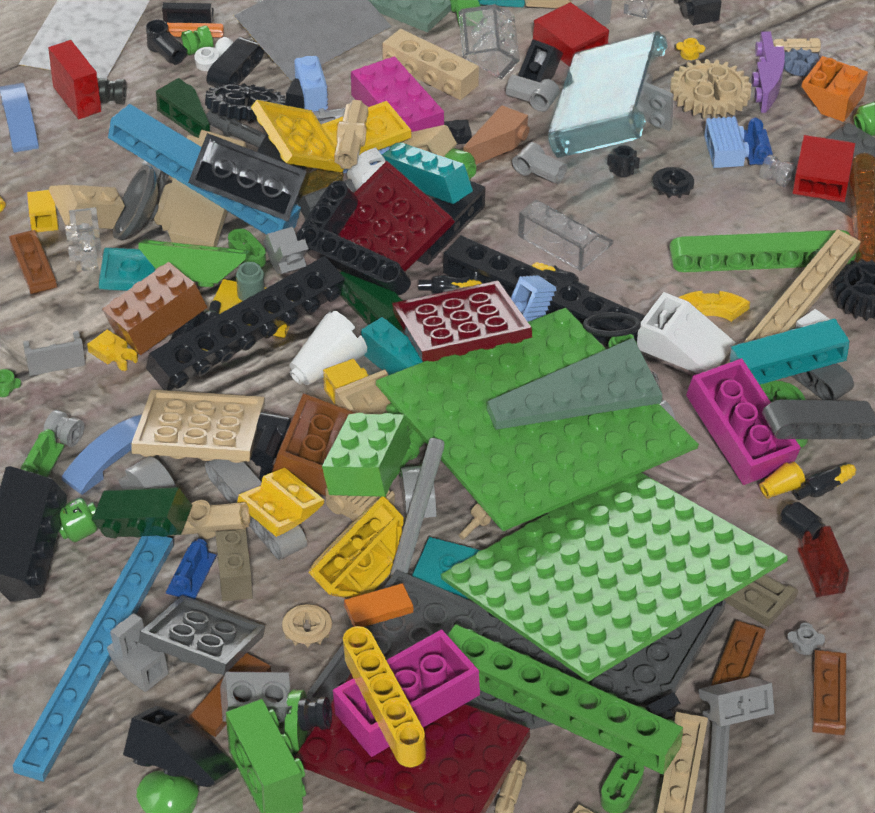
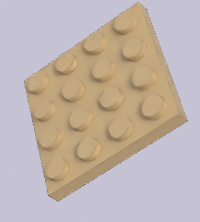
[131,390,265,463]

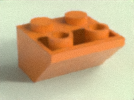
[802,56,868,122]

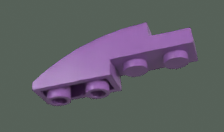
[751,32,785,113]

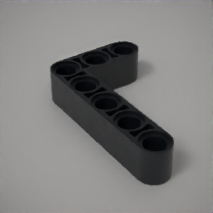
[297,180,411,295]

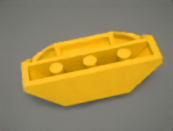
[308,497,404,599]

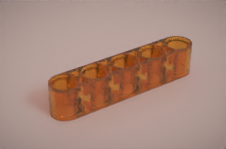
[849,153,875,263]

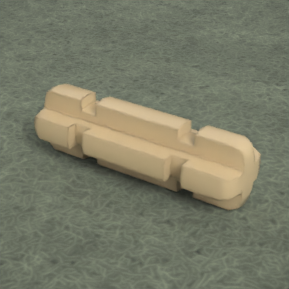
[773,38,821,53]
[495,760,527,813]

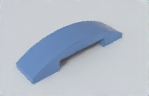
[0,83,39,153]
[62,415,142,495]

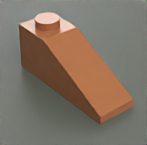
[463,105,530,165]

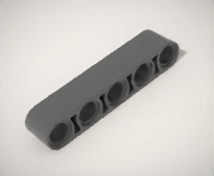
[762,400,875,439]

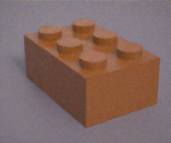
[102,262,208,356]
[272,393,355,496]

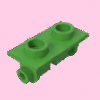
[20,429,65,477]

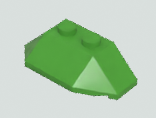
[138,239,251,287]

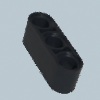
[206,37,264,87]

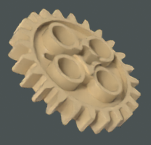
[670,59,751,118]

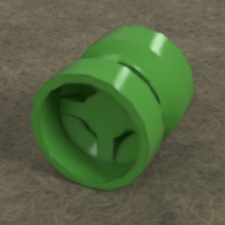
[181,25,213,56]

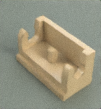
[335,370,391,414]

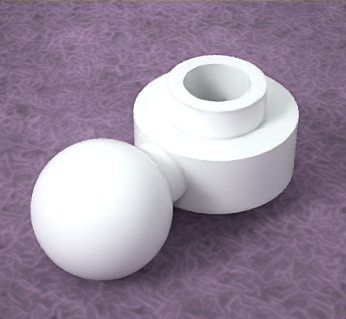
[194,37,233,71]

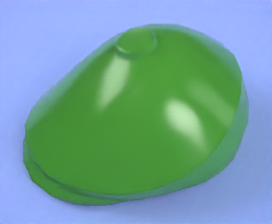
[136,770,198,813]

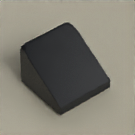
[286,78,304,109]

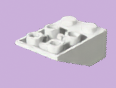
[637,292,736,374]

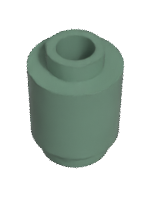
[236,262,264,301]

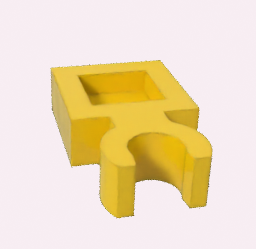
[87,329,138,371]

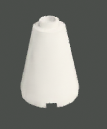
[289,311,367,385]

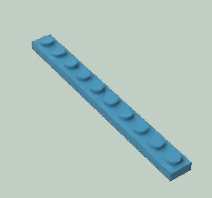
[13,536,173,782]

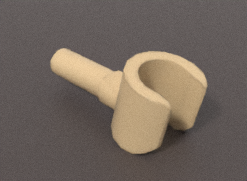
[459,503,491,540]

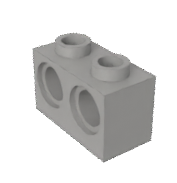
[220,672,292,723]

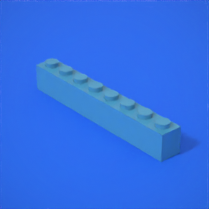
[108,104,301,235]

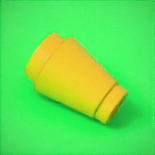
[759,462,805,499]

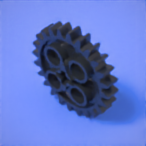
[205,83,287,121]

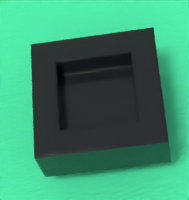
[444,119,472,145]
[645,692,680,719]

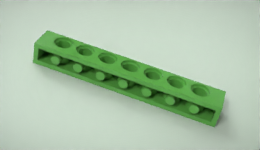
[447,624,683,775]

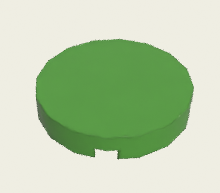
[285,689,308,755]

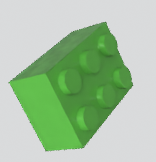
[322,413,411,497]
[226,699,306,813]

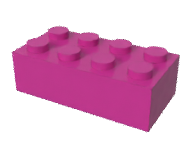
[351,56,444,143]
[686,358,801,485]
[333,630,480,757]

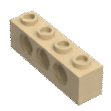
[382,29,479,100]

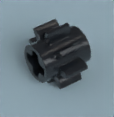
[607,145,640,178]

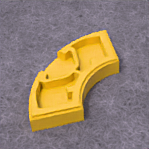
[678,291,750,322]

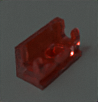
[797,526,850,597]

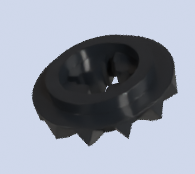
[653,167,694,198]

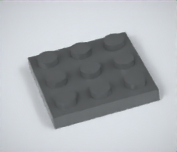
[138,595,265,675]

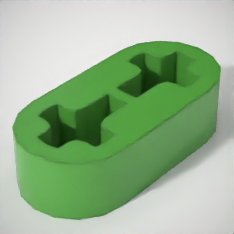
[228,229,266,268]
[600,757,644,813]

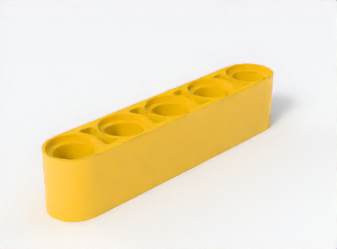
[343,626,426,767]

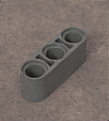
[791,363,854,400]

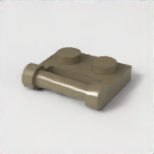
[724,574,798,627]

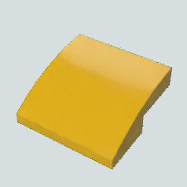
[237,468,324,537]

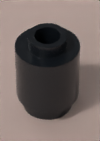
[780,502,826,544]

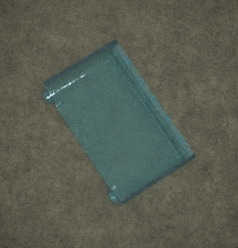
[549,31,668,158]

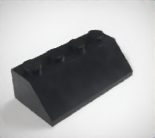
[188,133,310,221]
[0,466,68,602]

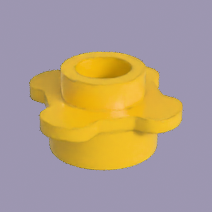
[676,38,705,60]

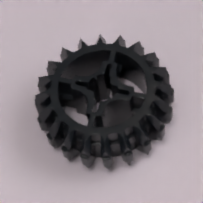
[832,258,875,321]

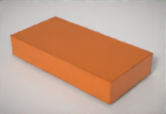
[344,583,413,627]

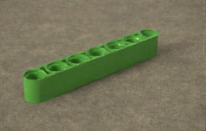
[669,230,856,272]

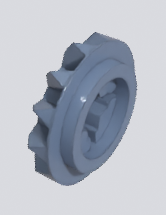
[784,47,820,76]

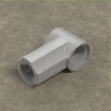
[506,74,560,112]
[512,142,567,184]

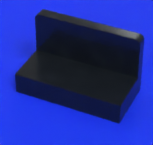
[162,2,214,23]

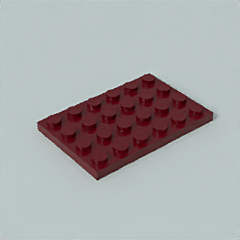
[295,673,530,813]

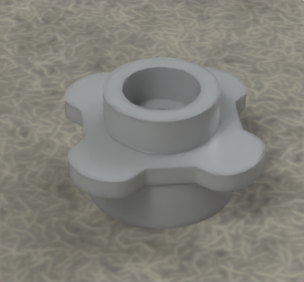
[787,623,825,655]

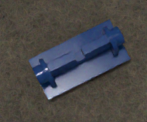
[743,118,775,165]
[166,539,217,600]

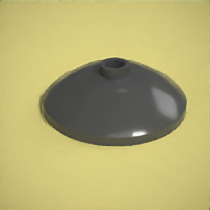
[113,165,158,240]

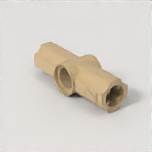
[335,100,368,169]
[167,500,251,539]

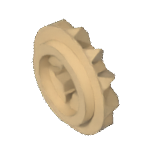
[282,605,332,648]

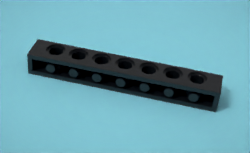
[443,235,645,346]
[146,256,345,391]

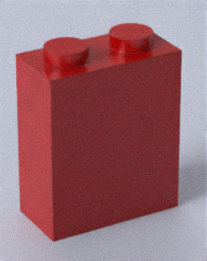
[533,2,609,68]
[48,40,101,120]
[793,135,856,202]

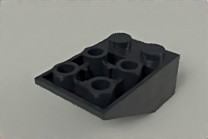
[123,705,237,787]

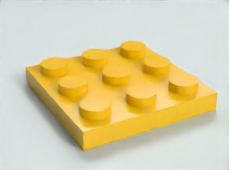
[251,100,345,173]

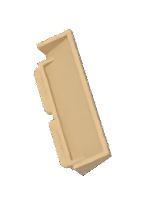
[154,130,247,247]

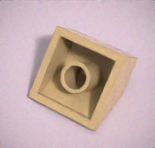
[49,185,125,229]

